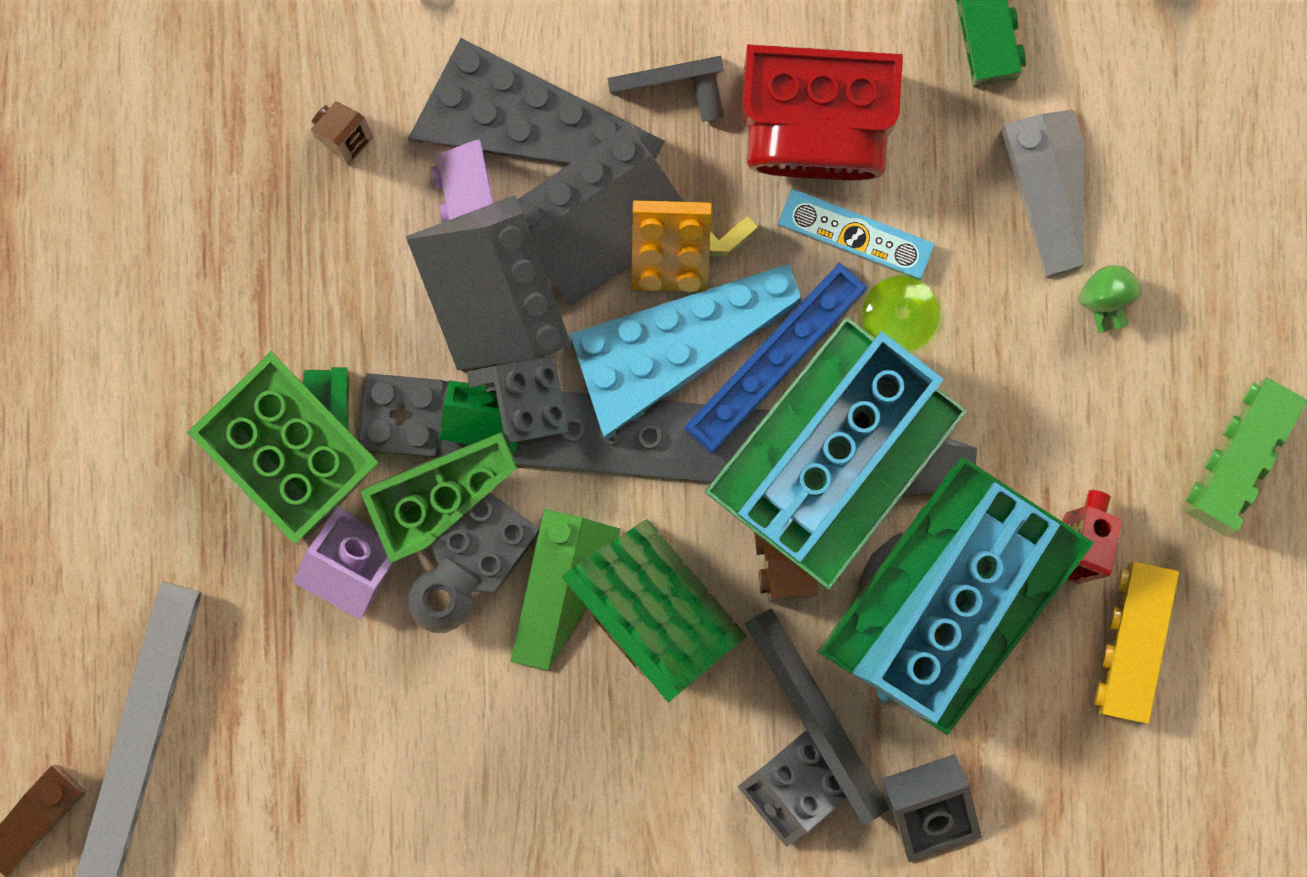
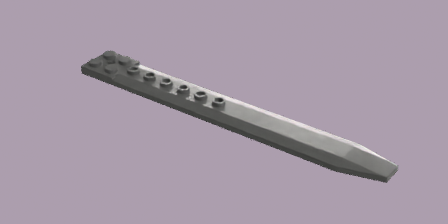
[359,373,977,498]

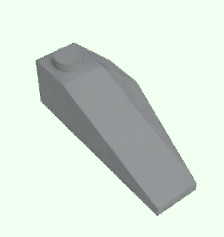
[1000,110,1085,277]

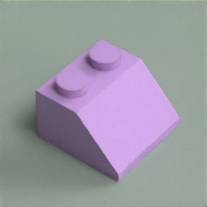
[431,140,494,222]
[293,507,396,620]

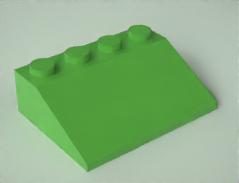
[187,351,379,545]

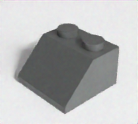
[882,754,982,862]

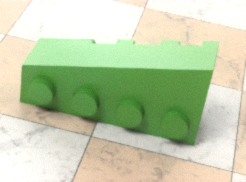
[1185,377,1307,536]

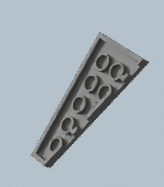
[408,38,665,165]

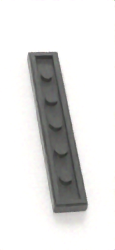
[745,608,890,825]

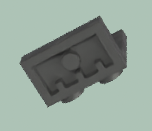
[467,356,568,443]
[737,731,847,847]

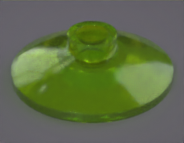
[862,276,939,351]

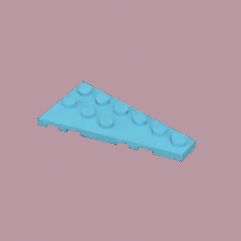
[570,264,802,442]

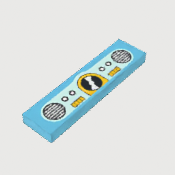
[777,189,935,280]

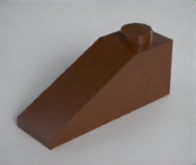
[311,101,373,166]
[0,765,87,877]

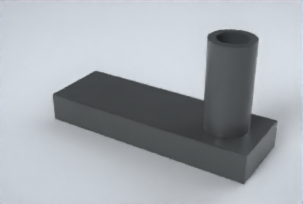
[607,56,724,122]

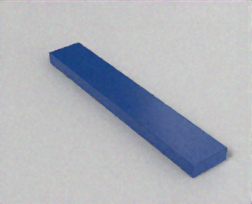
[683,262,868,455]

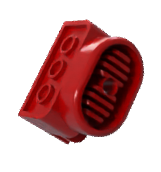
[742,44,903,181]

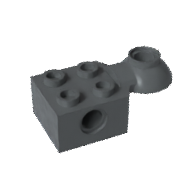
[408,493,540,633]

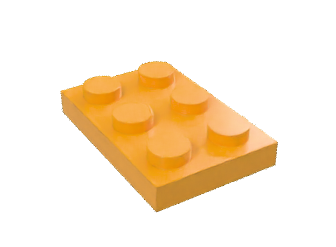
[631,201,711,292]

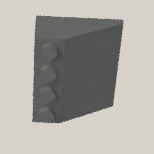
[517,123,684,306]
[405,195,572,370]

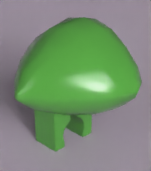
[1078,265,1141,333]

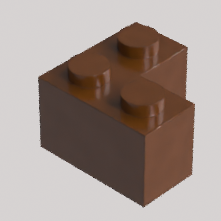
[754,532,818,602]

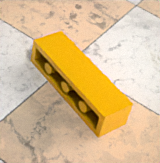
[1094,562,1179,724]

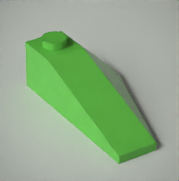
[360,432,518,563]
[511,509,621,670]

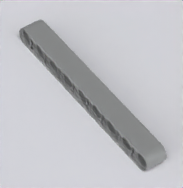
[75,581,201,877]

